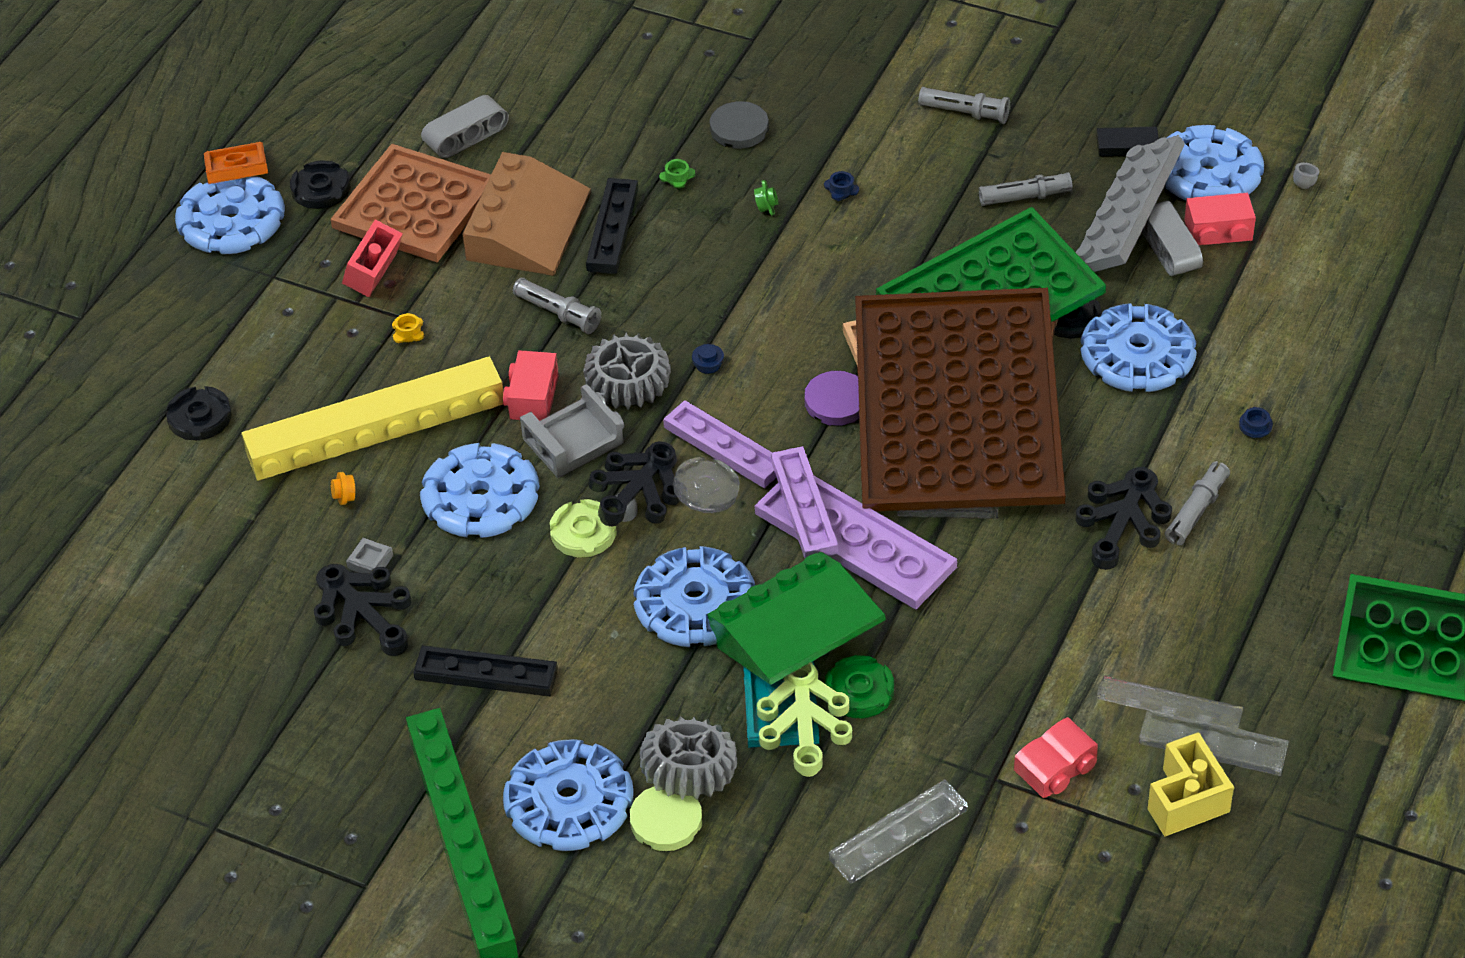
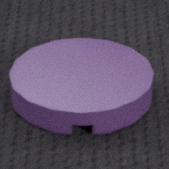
[805,371,859,425]

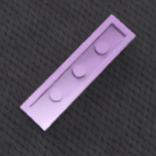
[663,400,776,489]
[771,446,838,558]

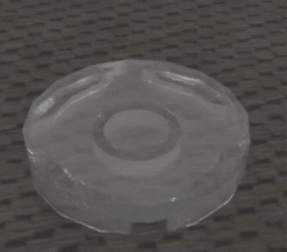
[673,457,740,513]

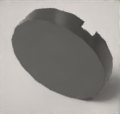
[709,101,769,149]

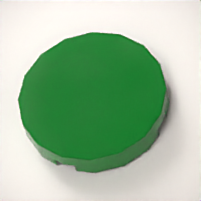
[825,655,894,719]

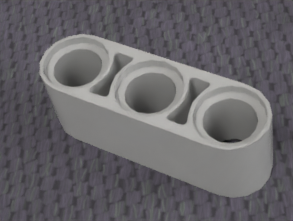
[421,95,509,158]
[1142,201,1203,276]

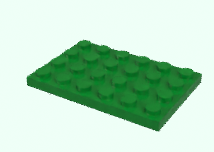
[876,207,1106,322]

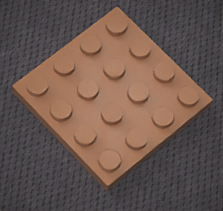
[330,144,491,263]

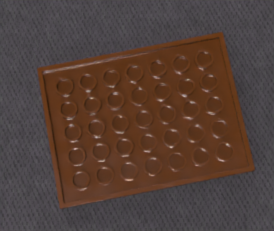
[855,287,1066,511]

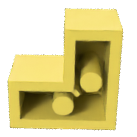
[1147,732,1234,837]

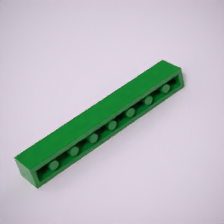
[406,708,518,958]

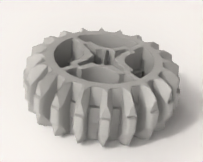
[584,332,671,410]
[640,716,737,800]

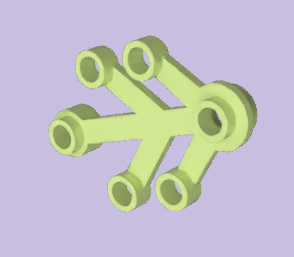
[757,662,852,777]

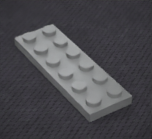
[1076,135,1185,272]

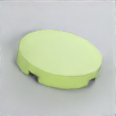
[550,499,617,558]
[630,786,702,851]

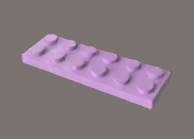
[755,476,957,610]

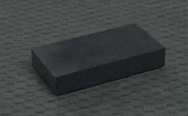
[1096,127,1159,156]

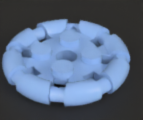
[1165,125,1264,201]
[175,176,285,255]
[1080,303,1197,392]
[420,443,540,538]
[633,546,755,647]
[503,739,634,851]

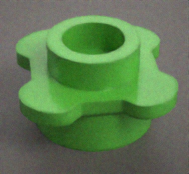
[659,159,695,189]
[754,180,778,216]

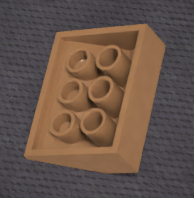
[463,152,591,276]

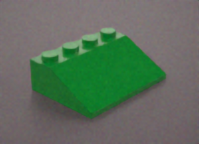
[707,552,886,685]
[1332,574,1465,702]

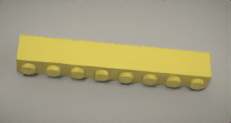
[241,356,503,481]

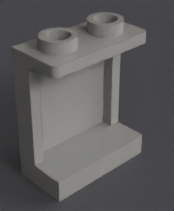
[520,384,624,478]

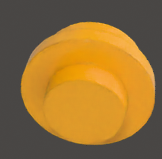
[331,472,355,505]

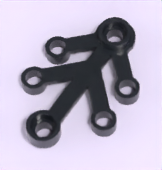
[588,441,683,527]
[1075,467,1172,570]
[314,564,411,656]

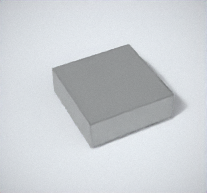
[346,538,393,573]

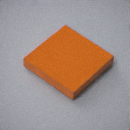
[204,142,268,184]

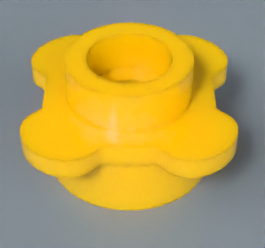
[392,313,424,343]

